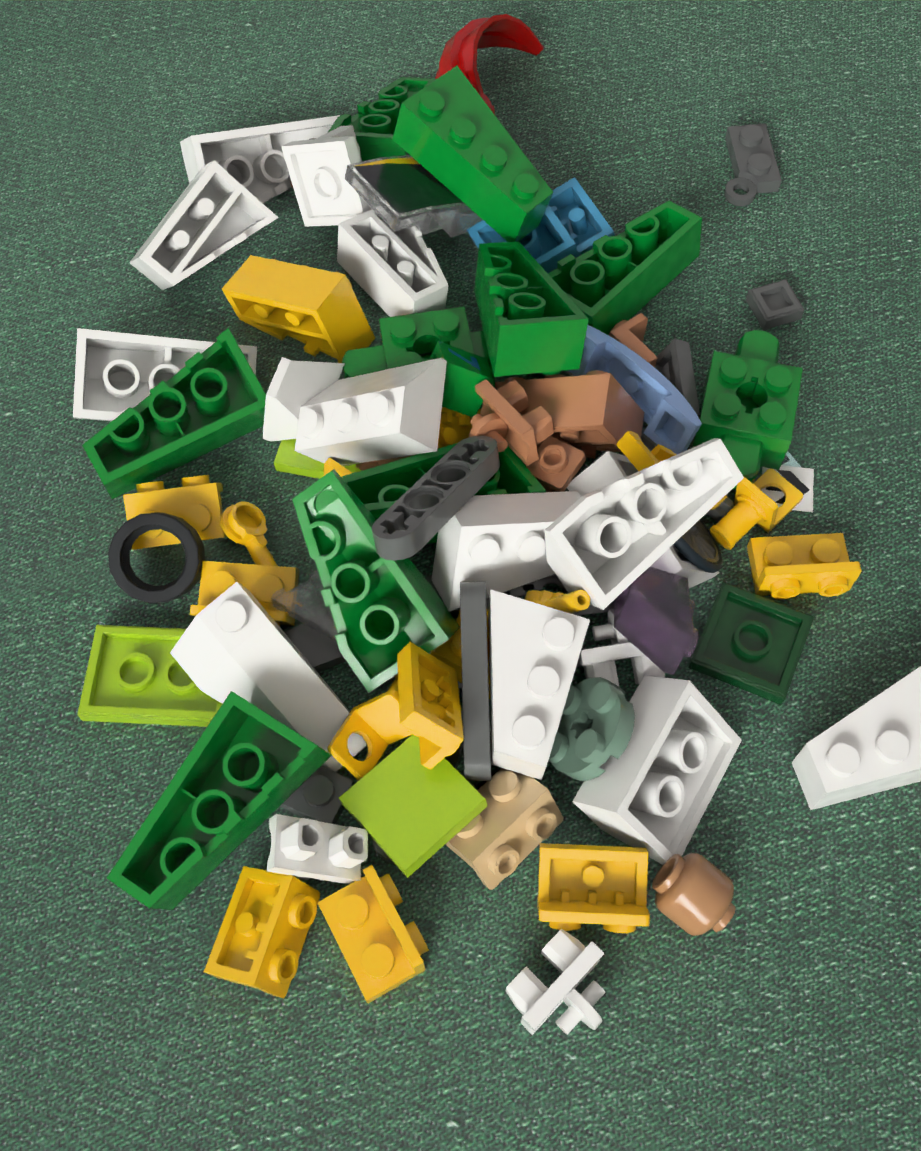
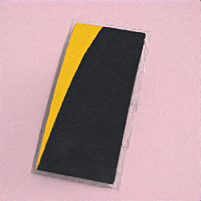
[344,155,482,237]

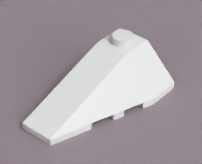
[180,115,340,203]
[73,328,257,421]

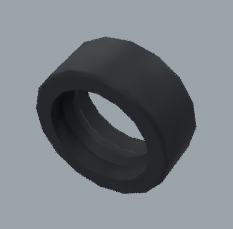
[108,513,205,603]

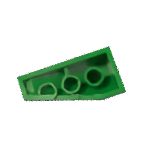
[328,77,436,164]
[292,469,460,693]

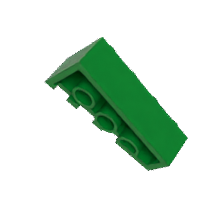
[392,66,553,242]
[82,328,266,500]

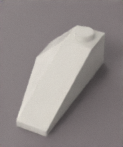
[544,438,744,610]
[170,582,367,772]

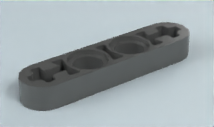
[372,436,500,561]
[460,581,491,781]

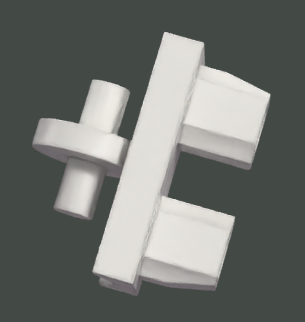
[576,608,671,686]
[267,814,368,884]
[506,929,605,1035]

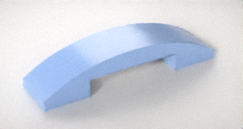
[568,325,702,454]

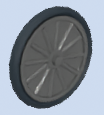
[673,519,723,573]

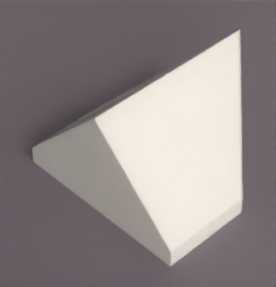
[263,357,345,442]

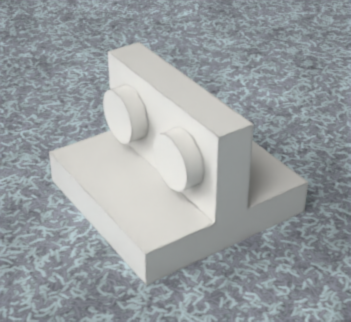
[281,125,374,227]

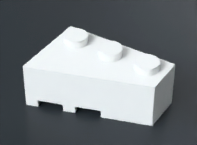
[129,160,279,290]
[337,203,449,317]
[432,491,582,612]
[488,589,590,780]
[792,666,921,810]

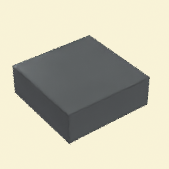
[745,279,804,330]

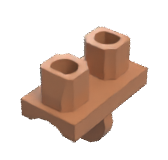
[469,379,554,466]

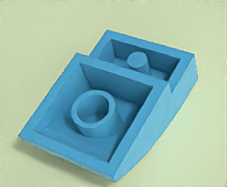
[467,177,615,273]

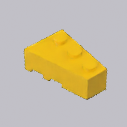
[222,255,375,363]

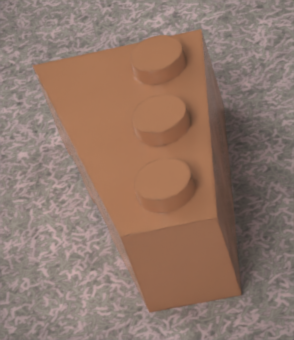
[495,370,644,458]

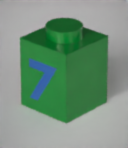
[429,341,495,417]

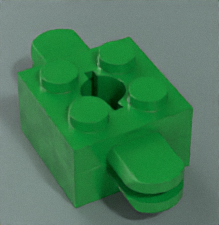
[342,306,493,379]
[692,330,803,490]

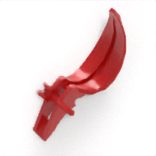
[411,14,544,157]

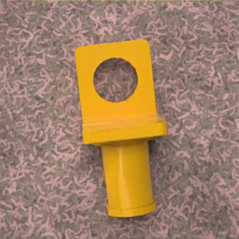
[710,468,803,550]
[328,674,413,781]

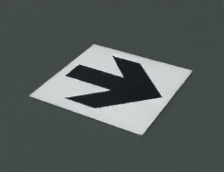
[761,465,814,513]

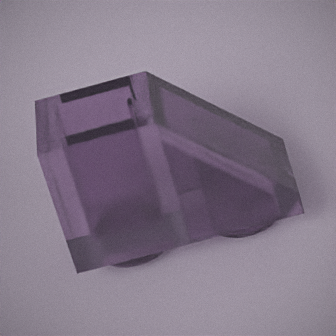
[614,566,699,675]

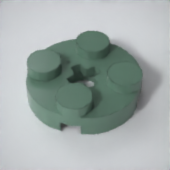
[548,677,635,781]

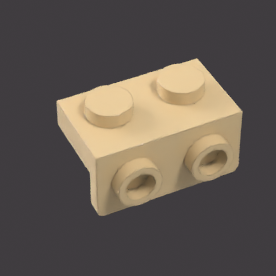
[445,768,563,890]

